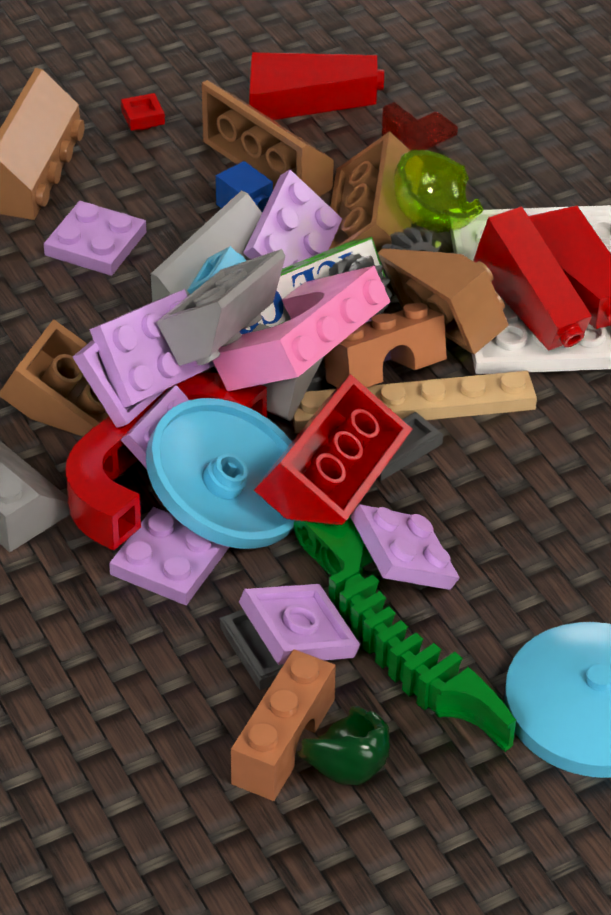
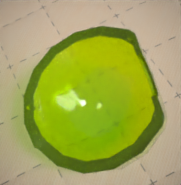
[394,150,484,233]

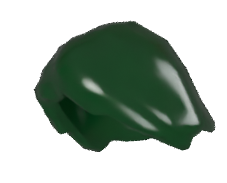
[297,706,390,786]

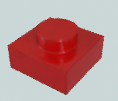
[121,93,165,131]

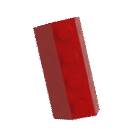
[254,374,413,525]

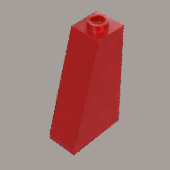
[249,52,384,120]
[473,206,592,351]
[529,206,611,329]

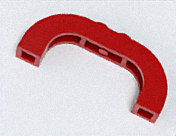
[66,373,267,550]

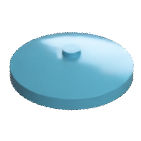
[146,398,295,549]
[504,622,611,778]

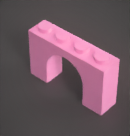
[212,266,391,391]

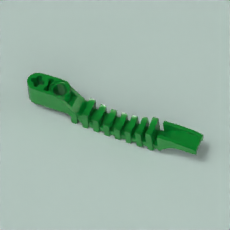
[294,515,516,752]

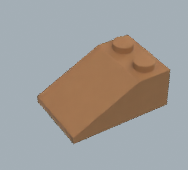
[378,248,509,355]
[0,319,109,437]

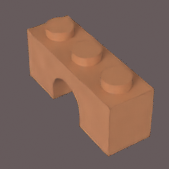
[325,303,447,388]
[231,649,336,801]

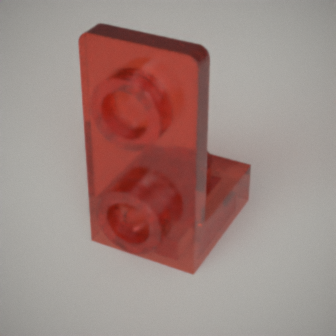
[382,102,458,154]

